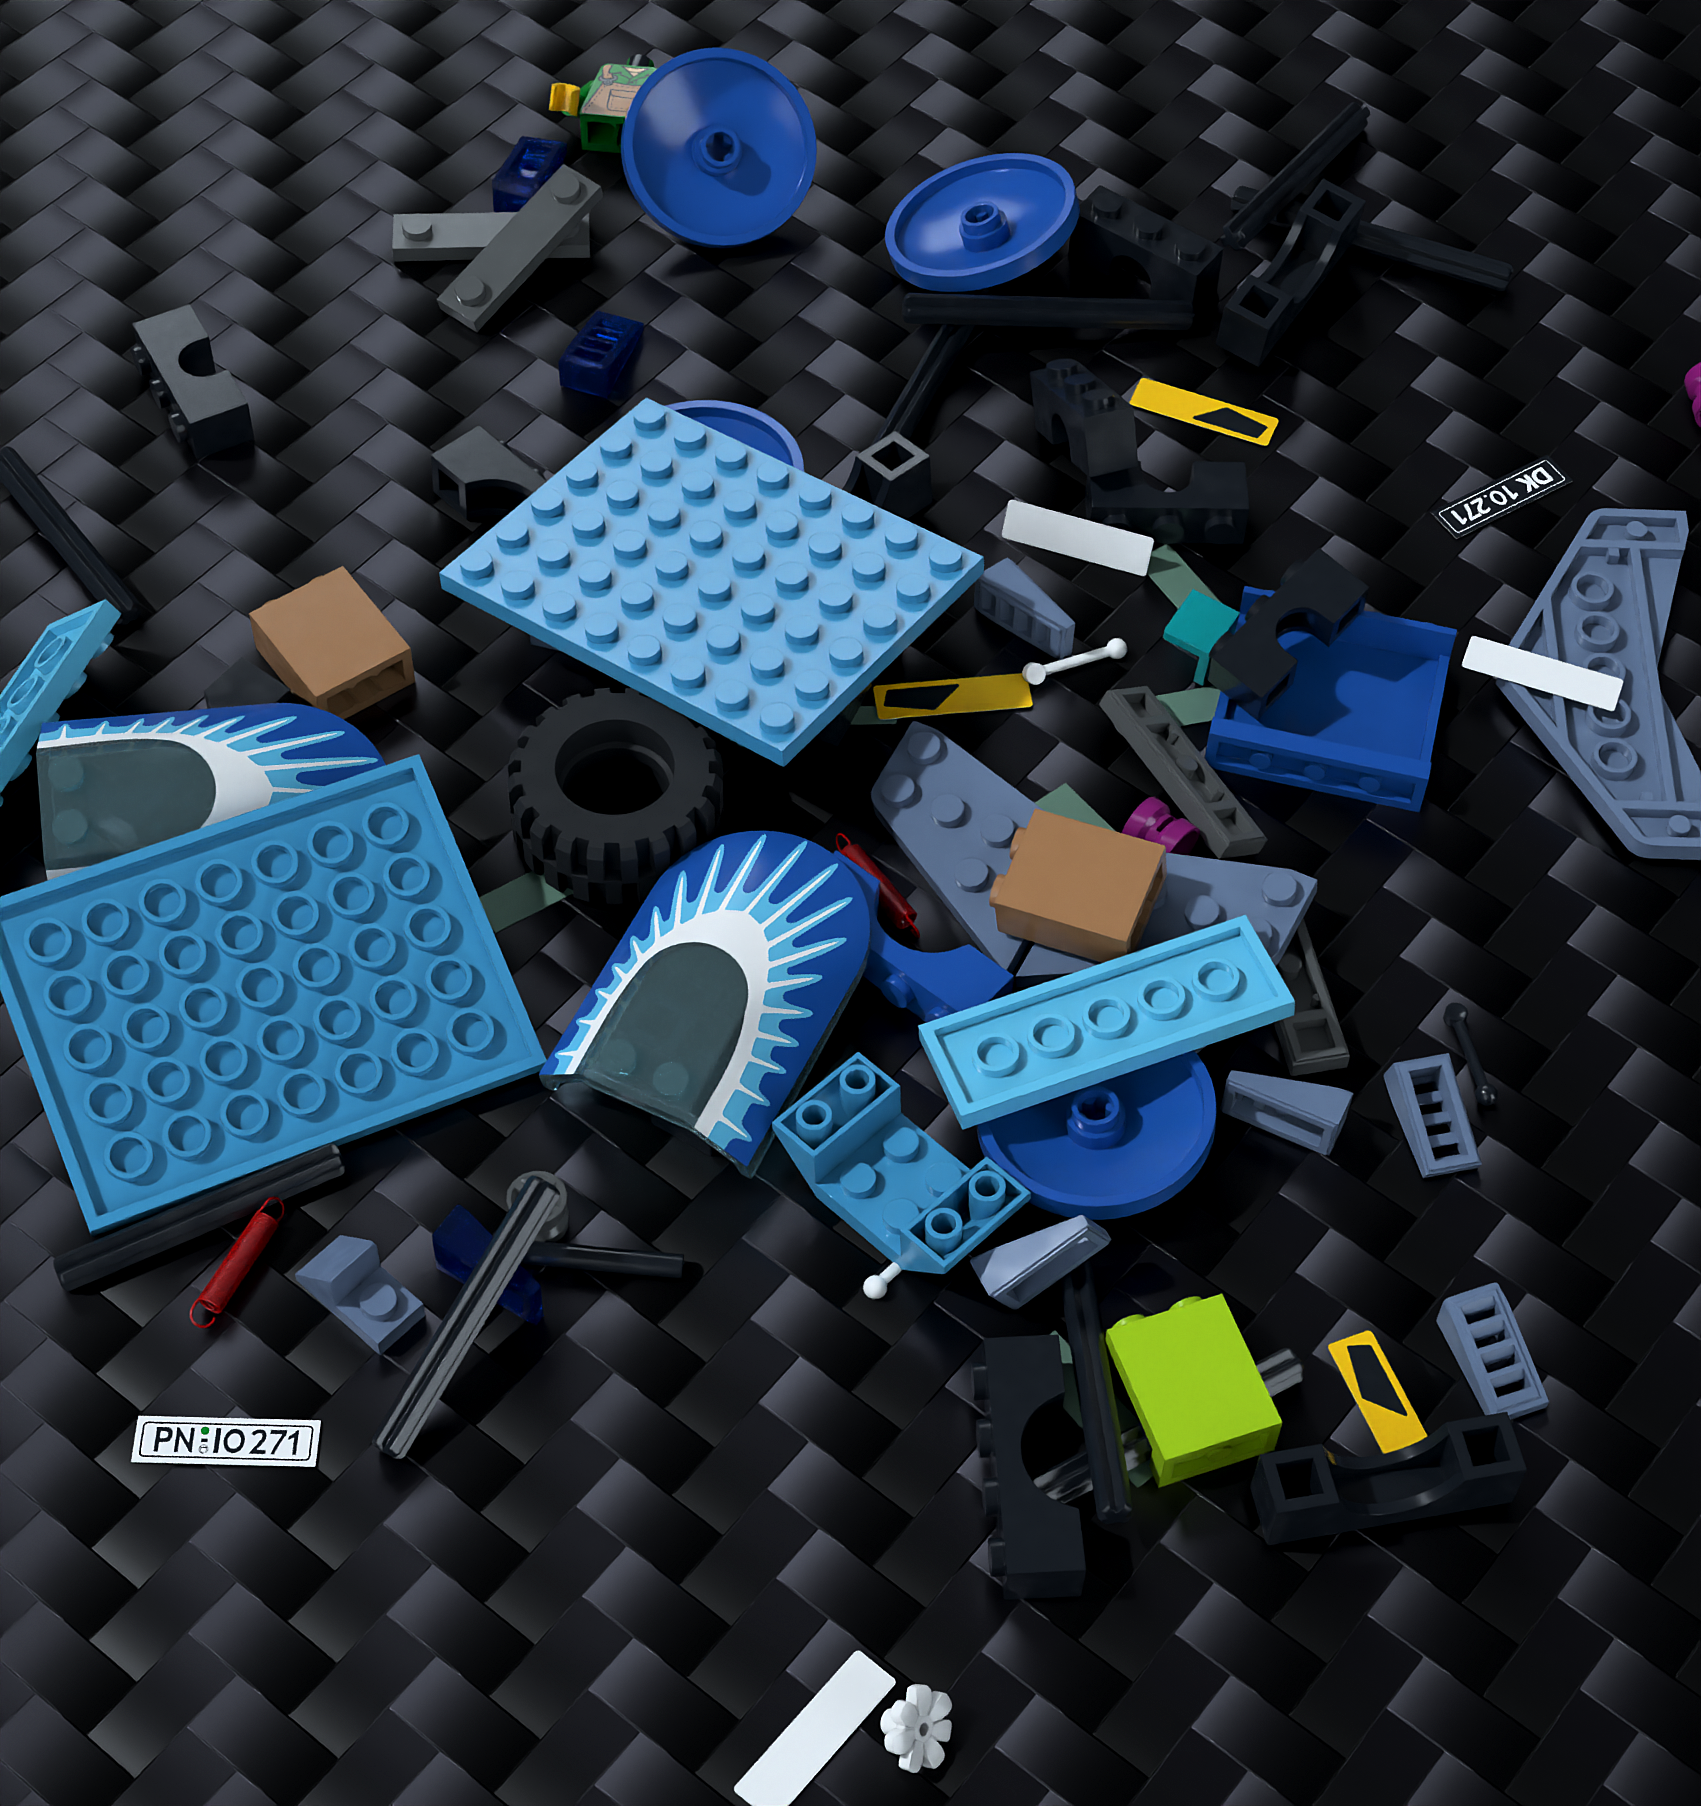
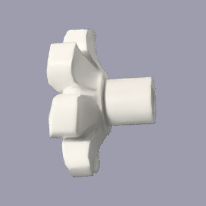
[880,1684,952,1773]

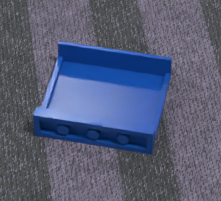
[1205,586,1457,812]

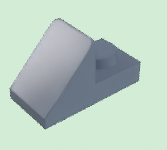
[295,1235,425,1355]

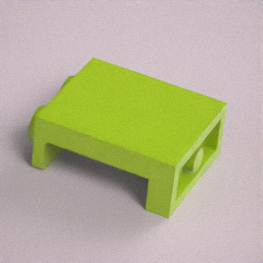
[1105,1294,1283,1488]

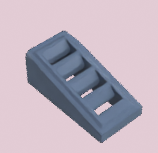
[974,557,1075,660]
[1383,1053,1482,1178]
[1220,1070,1354,1156]
[970,1214,1112,1310]
[1436,1282,1549,1420]

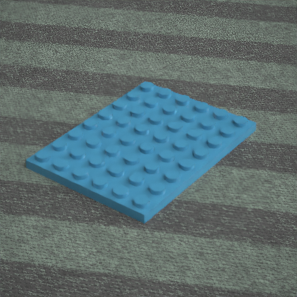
[439,398,984,767]
[0,754,547,1237]

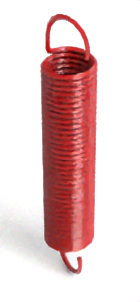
[836,833,920,938]
[190,1196,285,1328]

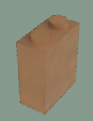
[249,566,415,719]
[989,808,1167,963]

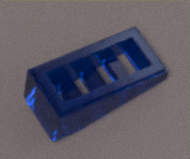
[492,136,567,212]
[558,310,644,398]
[432,1204,544,1325]

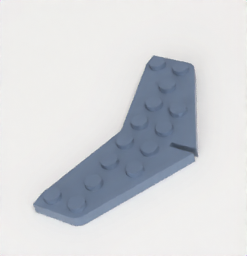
[1495,508,1701,860]
[871,720,1317,987]

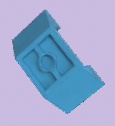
[772,1052,1031,1274]

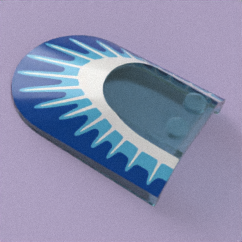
[36,703,386,880]
[538,831,871,1179]

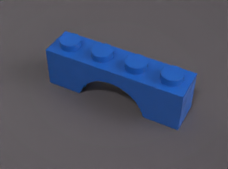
[833,850,1014,1023]

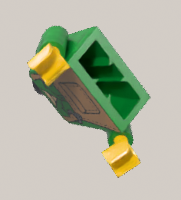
[549,54,658,153]

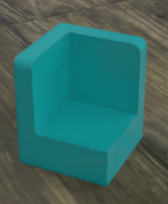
[1163,589,1240,686]

